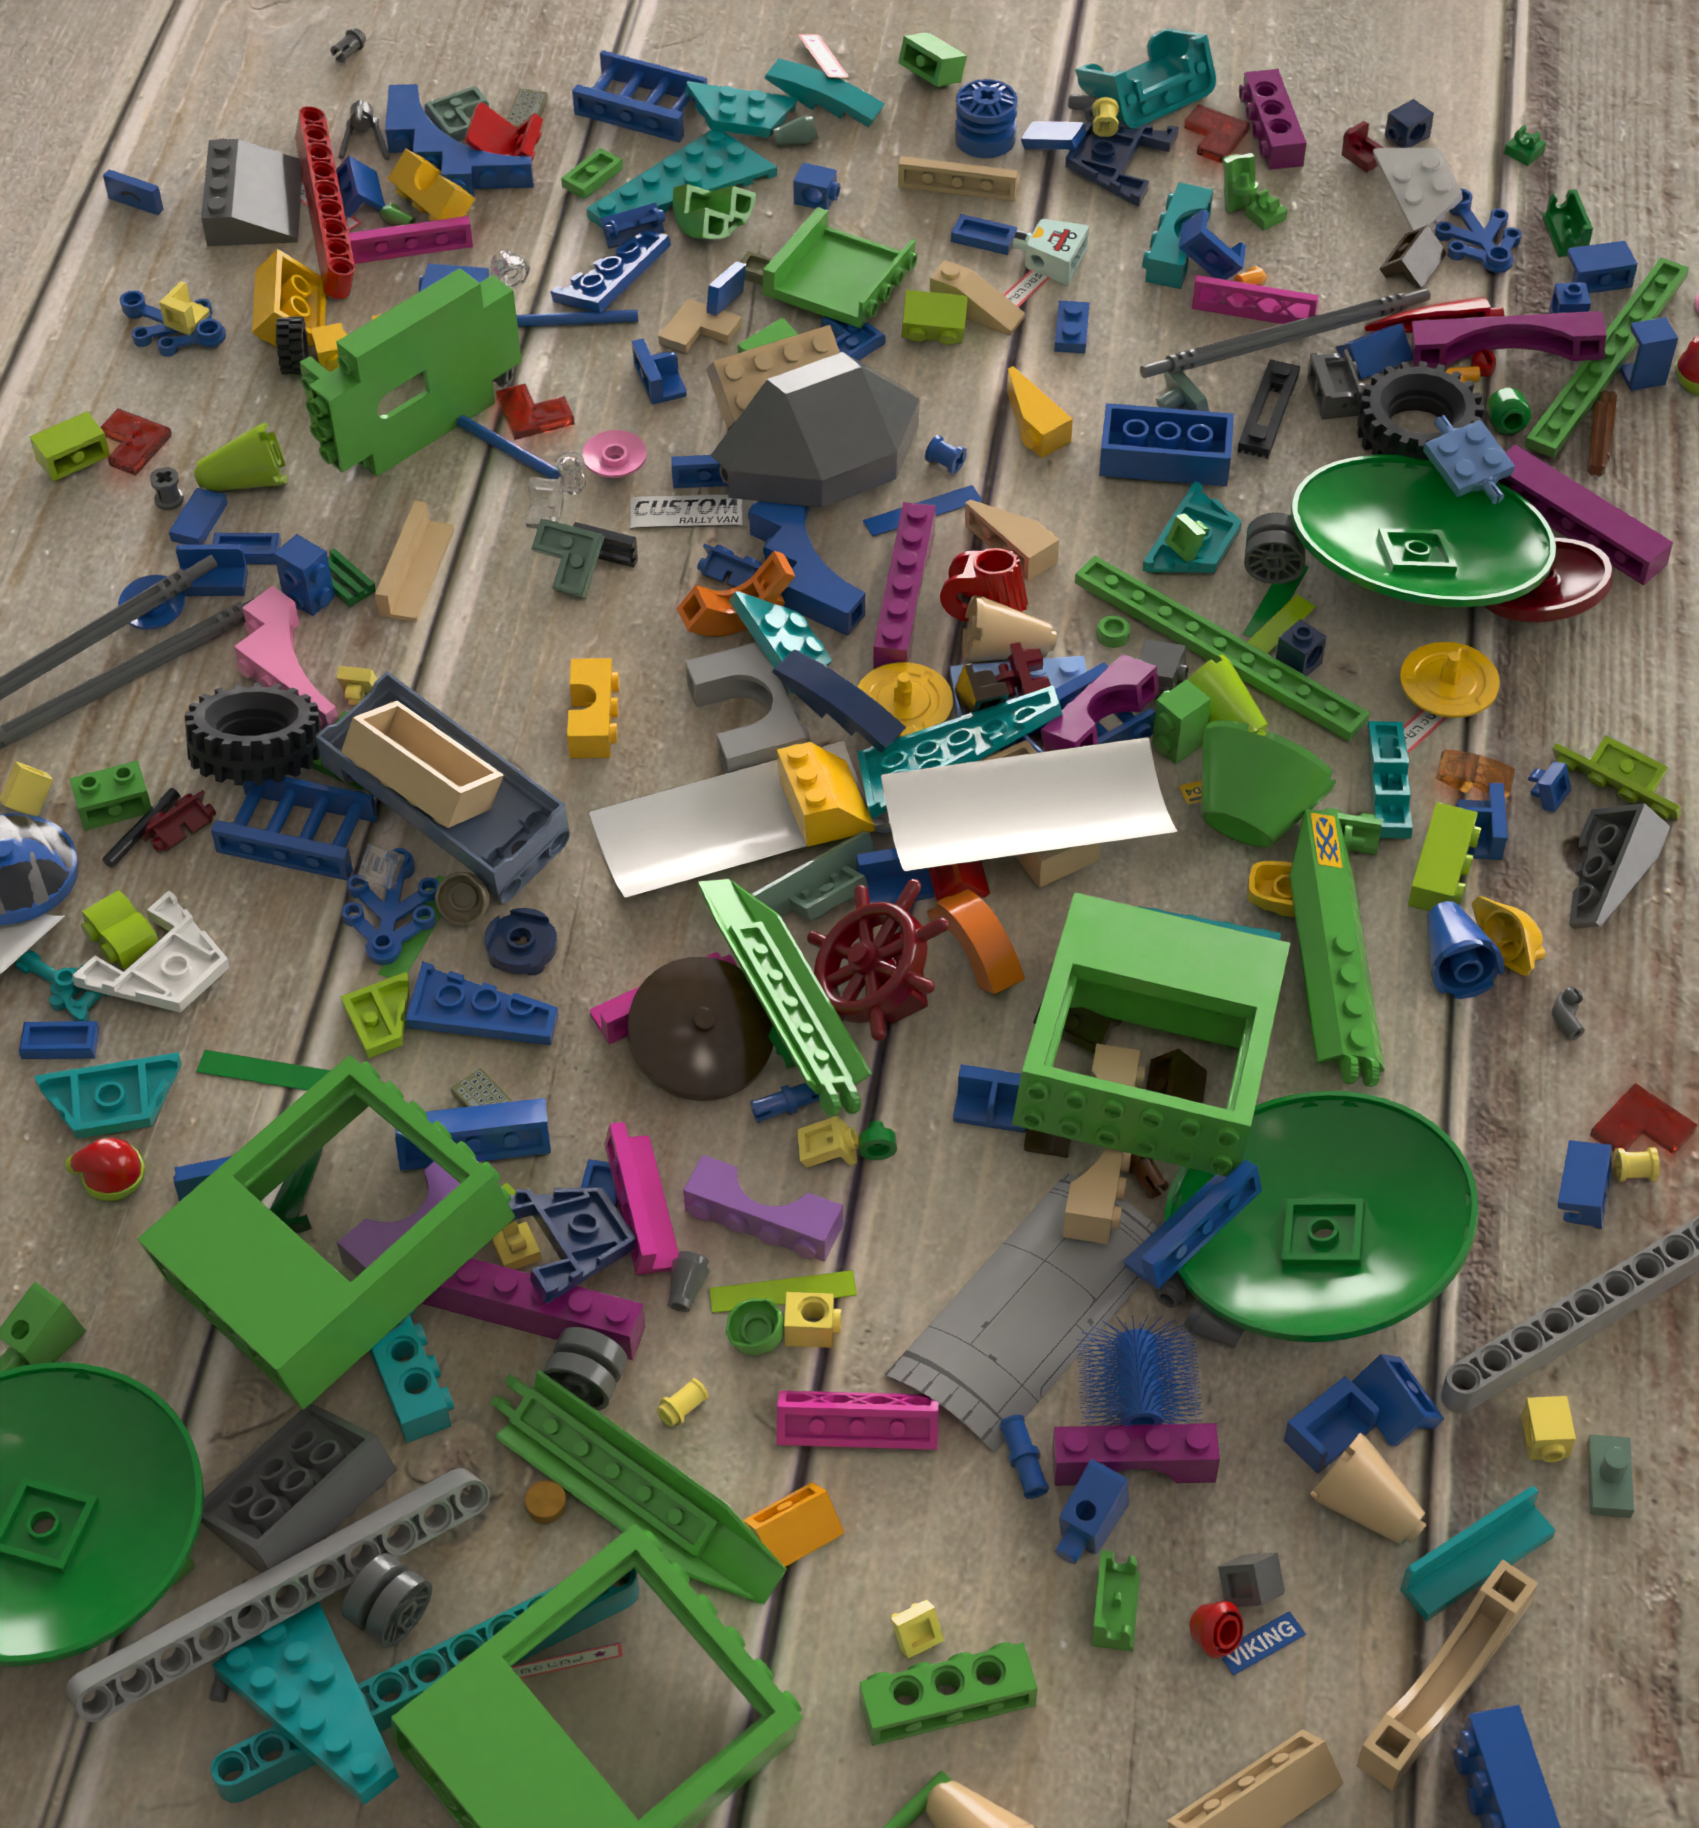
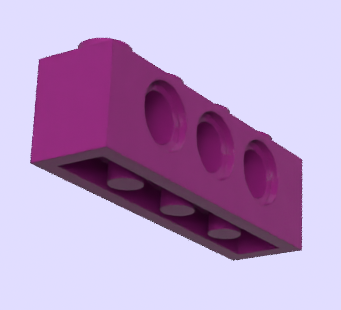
[1239,69,1307,170]

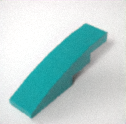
[764,58,885,128]
[1367,721,1413,839]

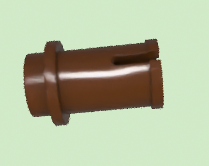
[1129,1154,1169,1198]

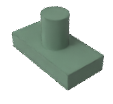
[1156,371,1210,412]
[1587,1434,1634,1518]

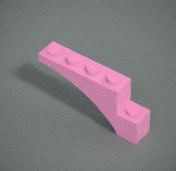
[234,586,338,731]

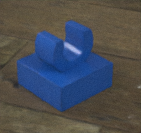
[1528,761,1571,812]

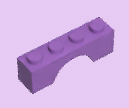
[683,1155,843,1262]
[337,1162,460,1276]

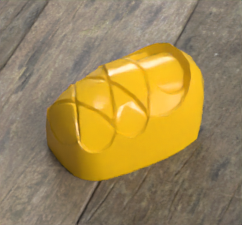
[1247,861,1295,917]

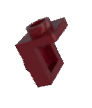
[1341,120,1384,173]

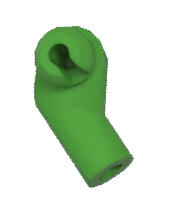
[380,203,415,226]

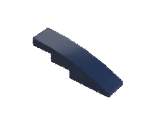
[772,649,906,754]

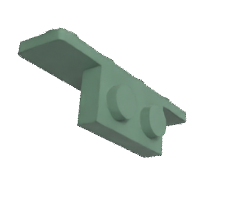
[751,831,875,921]

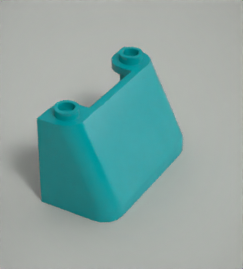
[1075,28,1216,128]

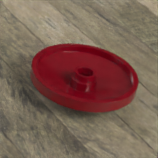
[1484,538,1613,622]

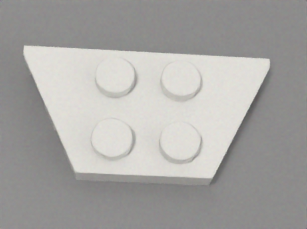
[1373,148,1463,231]

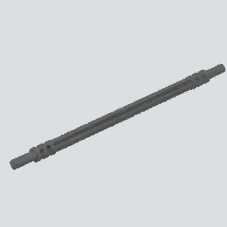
[1140,288,1431,378]
[0,555,218,700]
[0,597,256,749]

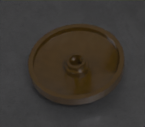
[627,957,774,1101]

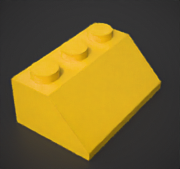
[252,249,326,348]
[777,742,875,847]

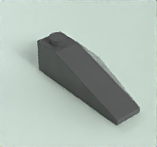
[1569,803,1670,929]

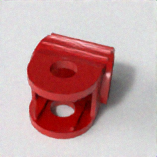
[940,548,1028,622]

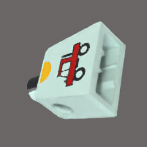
[1013,219,1089,285]

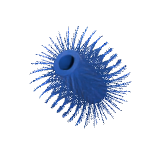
[1076,1314,1203,1426]

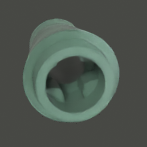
[774,115,818,146]

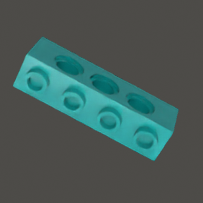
[369,1310,455,1444]

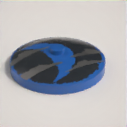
[0,813,78,925]

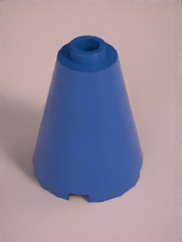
[1427,901,1504,999]

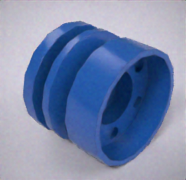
[955,79,1018,158]

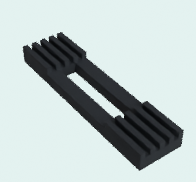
[1237,359,1300,459]

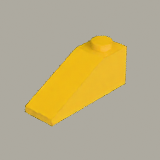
[1007,366,1073,458]

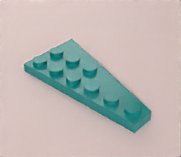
[586,130,778,228]
[857,685,1063,819]
[212,1601,399,1805]

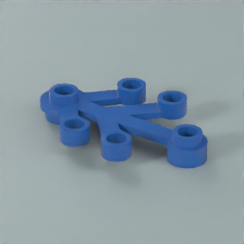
[1434,188,1522,273]
[120,290,226,357]
[342,848,439,965]

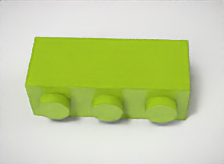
[1408,802,1481,911]

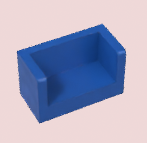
[1179,209,1246,280]
[1620,317,1678,391]
[1284,1376,1379,1474]

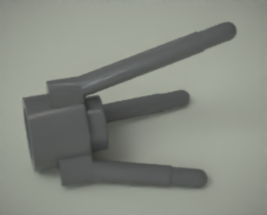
[338,100,390,160]

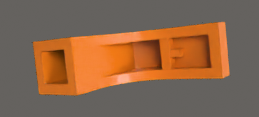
[676,551,796,636]
[927,889,1025,994]

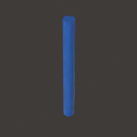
[516,309,638,327]
[457,415,561,481]

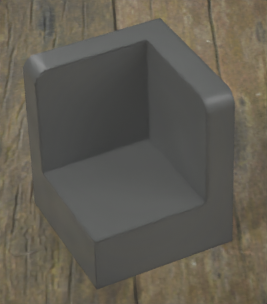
[1218,1552,1285,1607]

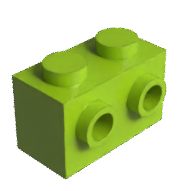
[901,290,968,345]
[29,411,110,482]

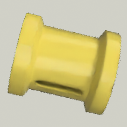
[1092,97,1119,137]
[1613,1147,1660,1182]

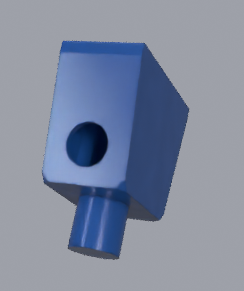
[1055,1459,1129,1564]

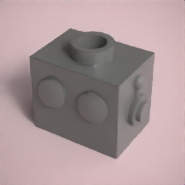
[1138,639,1189,699]

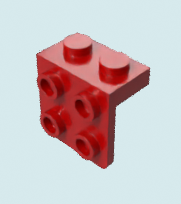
[465,102,543,160]

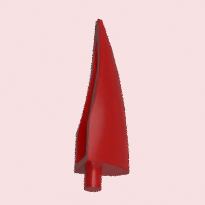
[1364,297,1504,333]

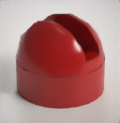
[1470,349,1496,377]

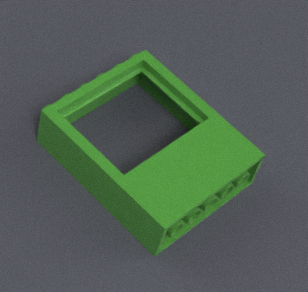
[1012,892,1290,1177]
[137,1054,515,1410]
[391,1523,803,1828]

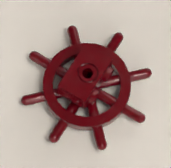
[807,879,950,1041]

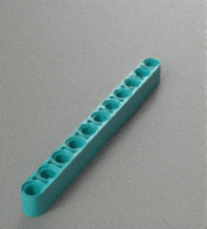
[210,1568,639,1803]

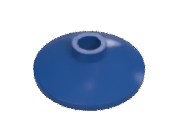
[118,575,185,630]

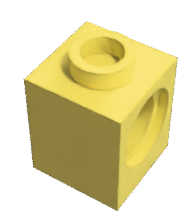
[784,1292,841,1348]
[1521,1396,1576,1463]

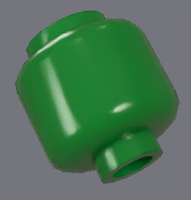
[1486,387,1531,435]

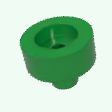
[858,1121,897,1160]

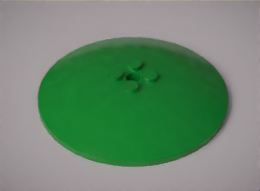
[1291,455,1556,607]
[1164,1091,1479,1342]
[0,1362,204,1666]

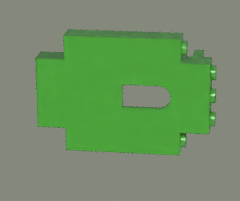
[300,268,522,477]

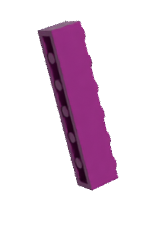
[1498,445,1673,586]
[421,1258,646,1360]

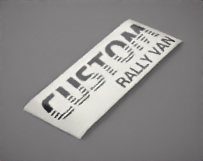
[630,495,743,529]

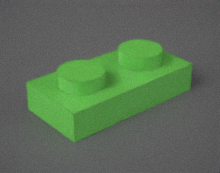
[561,148,623,199]

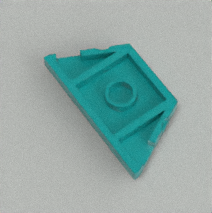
[685,81,797,138]
[1142,481,1242,573]
[729,591,832,694]
[35,1052,182,1139]

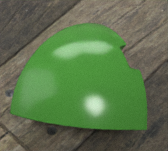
[673,184,757,240]

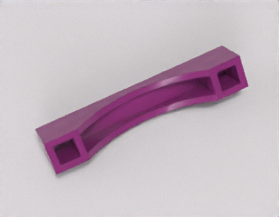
[1411,311,1606,369]
[873,502,936,670]

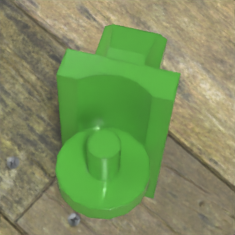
[1223,153,1258,213]
[1319,808,1382,855]

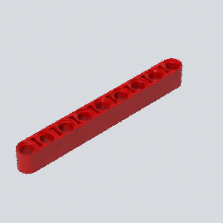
[295,106,355,299]

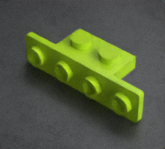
[1552,735,1681,821]

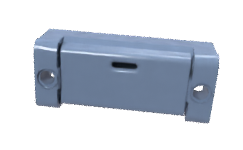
[316,671,570,903]

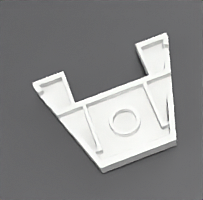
[72,891,229,1013]

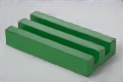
[328,548,376,607]

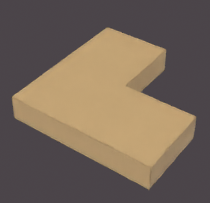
[658,298,742,353]

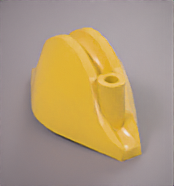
[1471,896,1546,977]

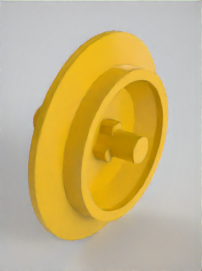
[1400,642,1500,718]
[857,662,953,738]

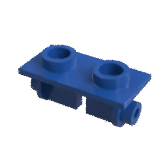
[600,202,665,248]
[697,543,762,588]

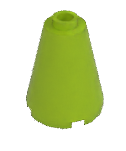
[194,422,288,491]
[1188,654,1269,737]

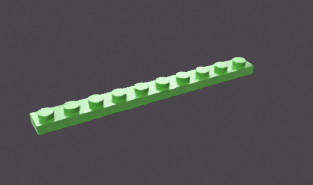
[1525,257,1689,458]
[1075,555,1370,741]

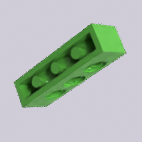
[859,1642,1038,1746]

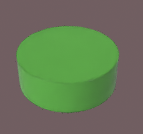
[1097,615,1131,648]

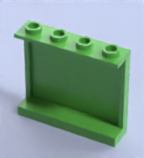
[762,207,918,328]

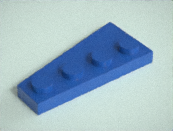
[550,230,671,313]
[406,961,559,1045]

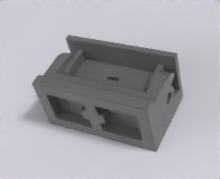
[1307,349,1365,420]

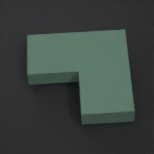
[424,86,489,141]
[531,518,605,599]

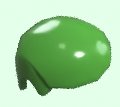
[725,1298,785,1357]

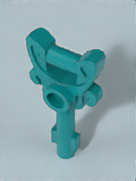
[15,949,111,1021]

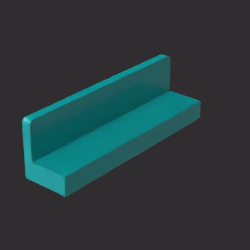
[1400,1485,1556,1622]

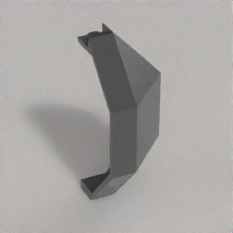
[711,352,920,508]

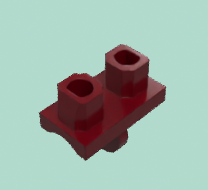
[995,642,1051,698]

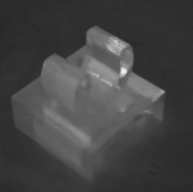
[357,844,405,889]

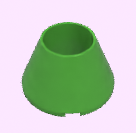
[1201,720,1336,848]

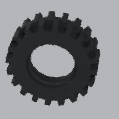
[1357,361,1484,460]
[185,683,320,786]

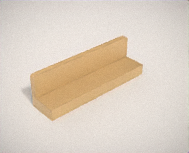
[898,156,1021,201]
[375,500,454,622]
[1166,1729,1343,1828]

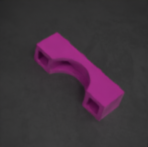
[1041,654,1159,752]
[1052,1423,1220,1486]

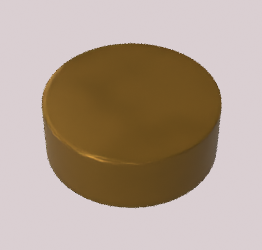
[525,1480,567,1524]

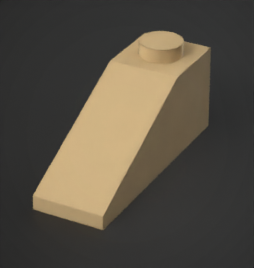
[929,260,1025,336]
[965,500,1059,581]

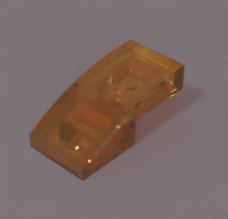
[1435,749,1515,799]

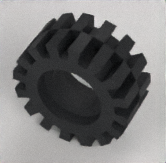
[276,317,309,375]

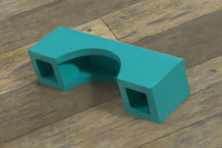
[1142,182,1214,289]

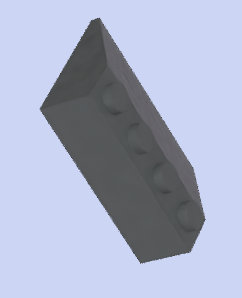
[201,138,302,246]
[201,1403,397,1573]

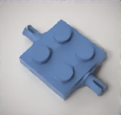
[1423,415,1515,504]

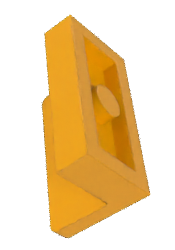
[742,1482,844,1567]

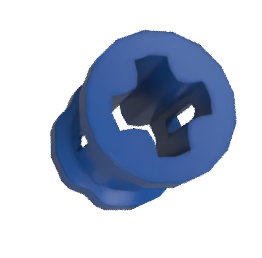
[925,435,967,474]

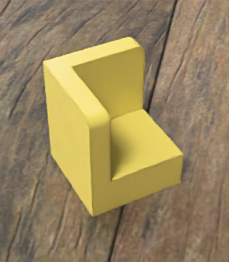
[159,281,210,336]
[0,761,53,816]

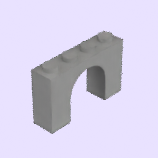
[685,642,811,774]

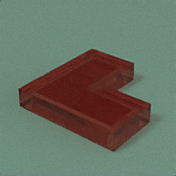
[1184,104,1250,164]
[495,383,575,440]
[100,408,172,476]
[1590,1083,1698,1155]

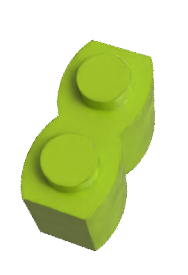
[81,890,158,970]

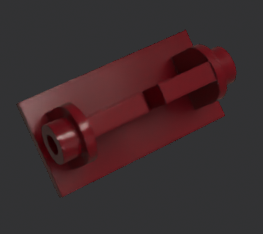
[143,790,216,853]

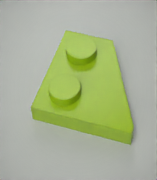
[340,972,410,1059]

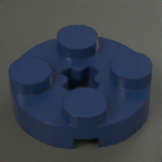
[484,908,558,975]

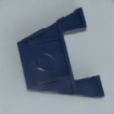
[1065,122,1179,206]
[509,1188,636,1303]

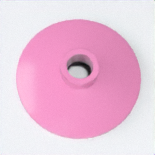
[583,430,647,478]

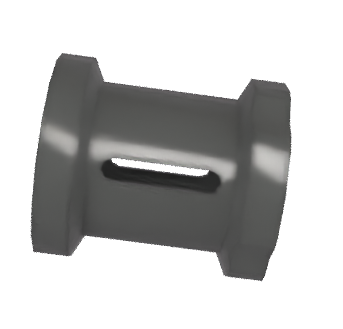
[150,467,184,510]

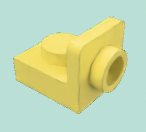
[797,1116,859,1168]

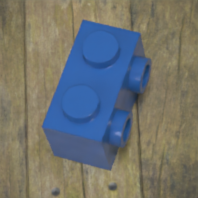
[274,534,335,616]

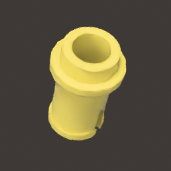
[657,1378,709,1427]

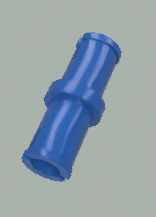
[750,1082,820,1123]
[999,1414,1049,1499]

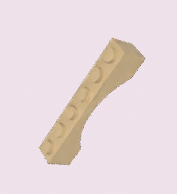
[1062,1043,1146,1245]
[1356,1559,1538,1791]

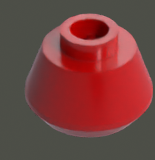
[1189,1601,1244,1659]

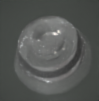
[490,250,530,290]

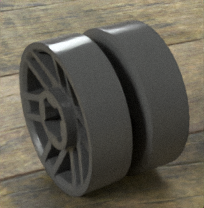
[1244,512,1306,584]
[543,1327,628,1410]
[342,1553,432,1648]

